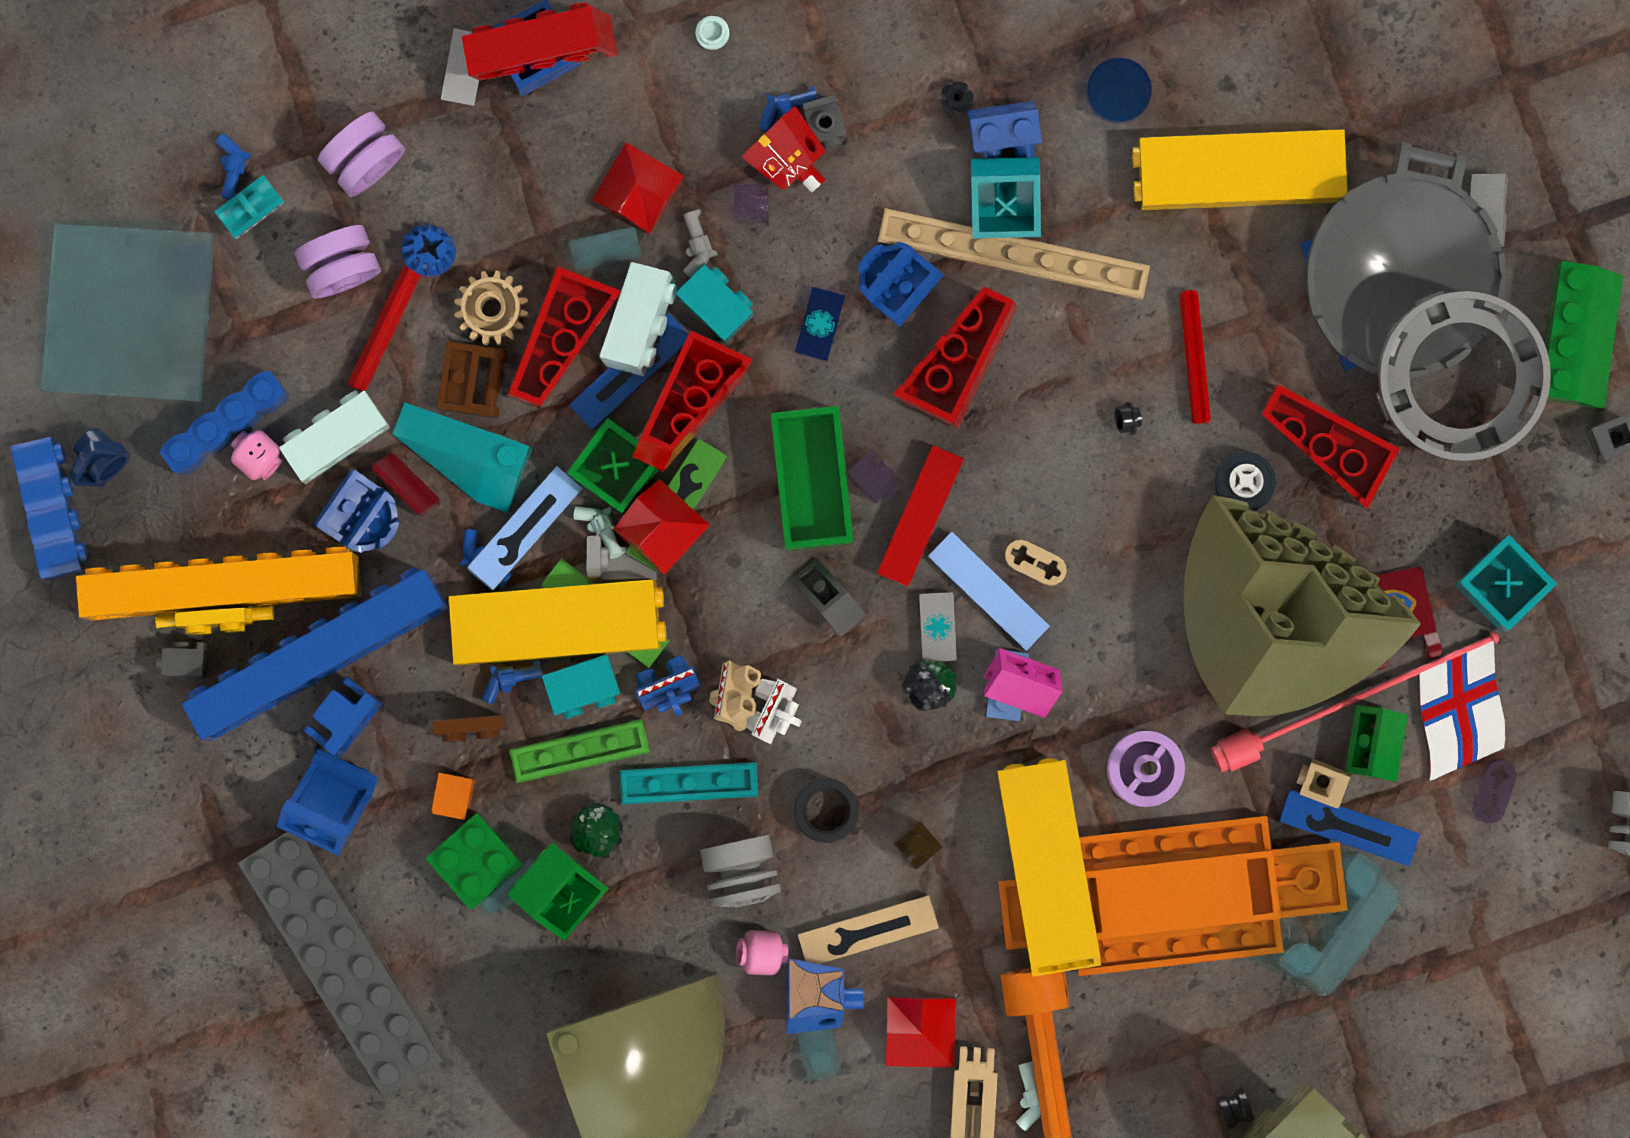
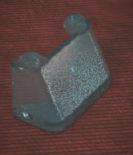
[1270,851,1400,996]

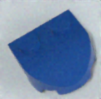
[858,242,943,327]
[313,468,399,552]

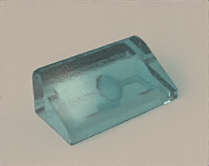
[569,227,641,270]

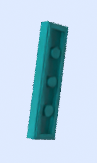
[620,762,758,805]

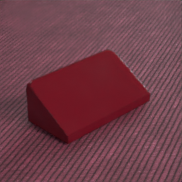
[372,453,440,517]

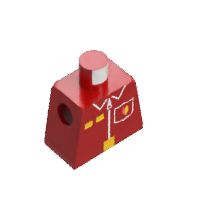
[741,106,826,193]

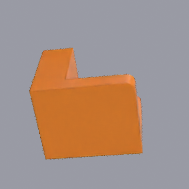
[431,773,475,820]

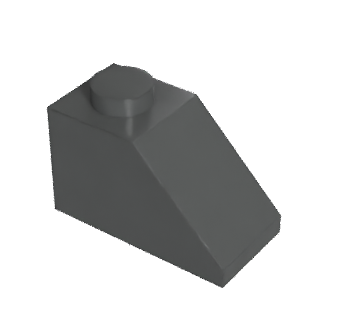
[791,558,866,637]

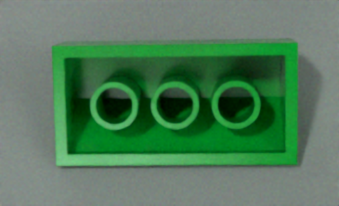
[1537,261,1623,410]

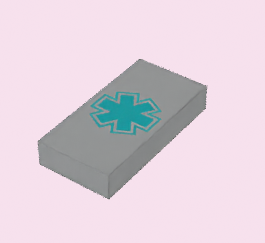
[919,592,957,662]

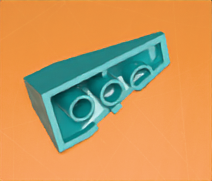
[393,402,532,513]

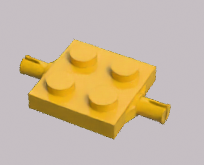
[155,606,274,635]

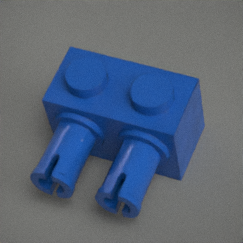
[967,101,1042,159]

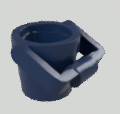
[70,428,130,487]

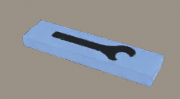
[467,466,582,591]

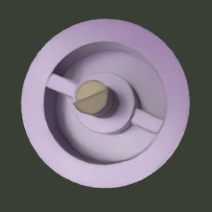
[1107,731,1185,807]

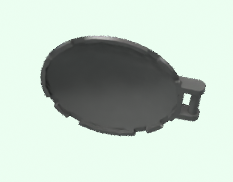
[1306,141,1507,378]

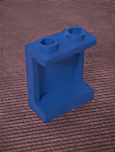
[277,749,378,856]

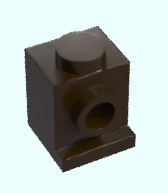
[894,821,943,870]

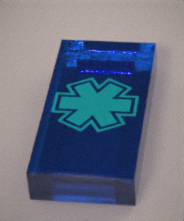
[795,287,845,362]

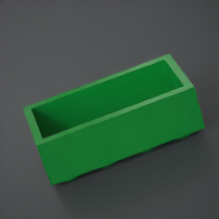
[771,406,854,552]

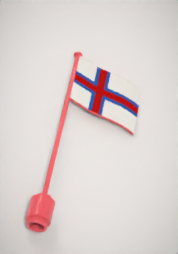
[1210,631,1505,781]

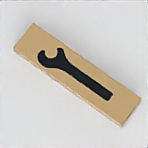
[798,895,939,964]

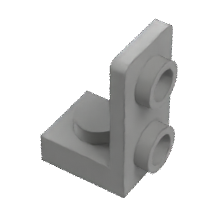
[587,536,657,582]

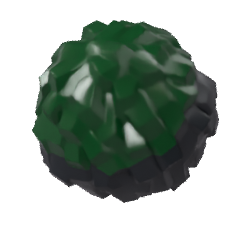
[902,660,957,711]
[569,803,623,858]

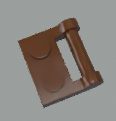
[437,342,508,418]

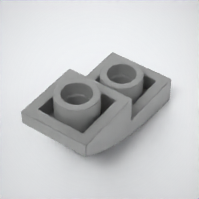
[441,28,479,106]
[1470,174,1508,247]

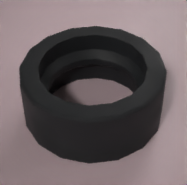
[794,778,859,843]

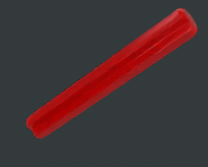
[348,265,421,392]
[1179,290,1211,425]

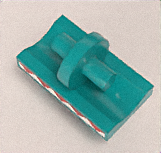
[214,175,285,240]

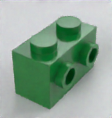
[1345,705,1408,782]

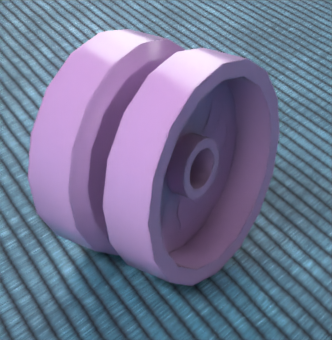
[317,111,406,197]
[294,225,382,299]

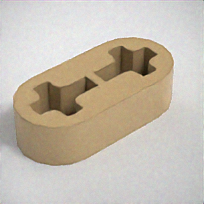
[1005,540,1067,586]

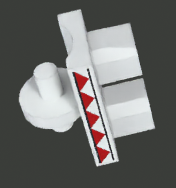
[746,679,802,744]

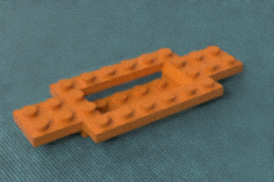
[998,816,1348,976]

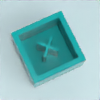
[971,157,1041,239]
[1454,535,1557,633]

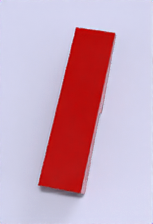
[877,445,964,587]

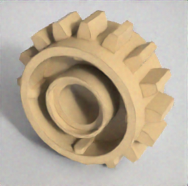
[454,271,529,346]

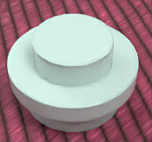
[695,16,729,50]

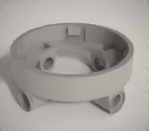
[1375,290,1551,461]

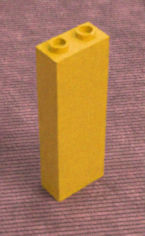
[1132,129,1348,210]
[449,580,667,666]
[997,758,1101,977]

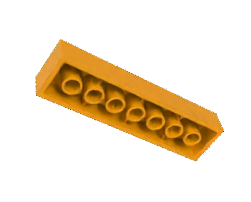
[76,547,362,621]

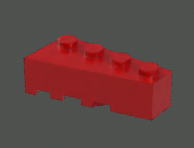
[461,2,618,81]
[507,266,621,409]
[893,286,1018,429]
[632,331,753,471]
[1260,384,1400,509]

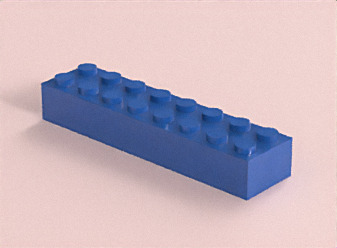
[181,567,449,742]

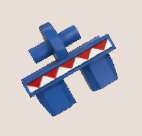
[635,656,701,717]

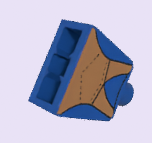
[786,959,864,1034]

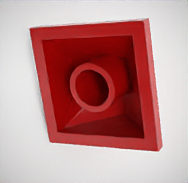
[592,142,684,235]
[613,479,710,575]
[886,997,956,1068]

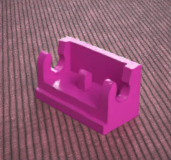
[984,648,1063,718]

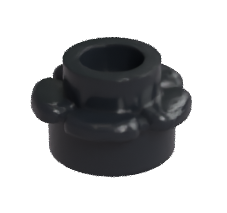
[941,81,974,114]
[1114,402,1142,435]

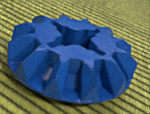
[401,223,456,276]

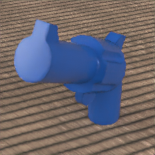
[759,86,818,131]
[216,133,252,200]
[459,530,512,589]
[481,660,542,704]

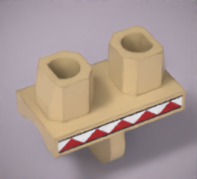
[709,661,761,731]

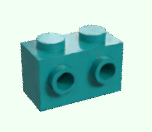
[676,264,754,344]
[542,654,621,720]

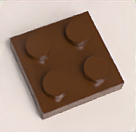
[432,715,508,743]

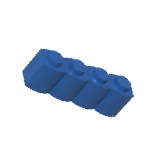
[160,371,289,476]
[11,437,89,580]

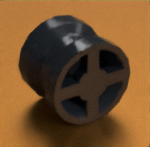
[1216,1088,1255,1130]

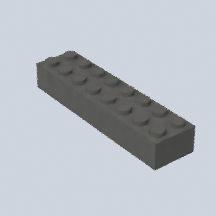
[238,832,446,1098]

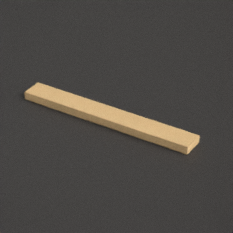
[877,208,1150,300]

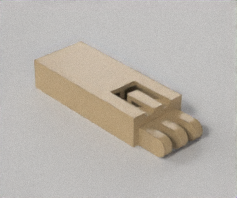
[950,1046,998,1138]

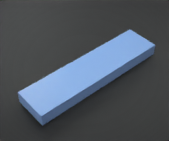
[928,532,1050,651]

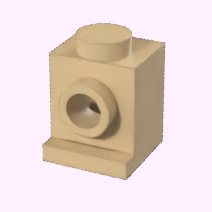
[1297,759,1351,809]

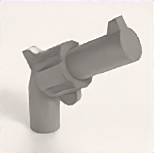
[683,209,718,278]

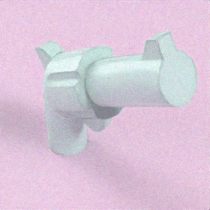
[574,506,626,559]
[1016,1061,1041,1131]

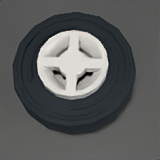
[1214,451,1276,511]

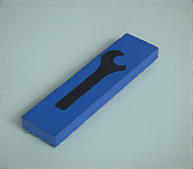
[569,313,689,431]
[1278,789,1420,866]

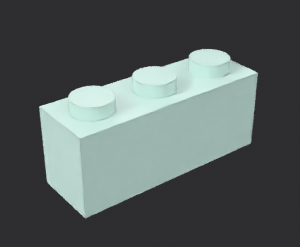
[599,262,677,376]
[279,390,390,484]

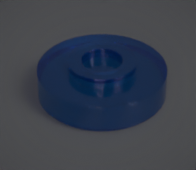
[1087,58,1152,124]

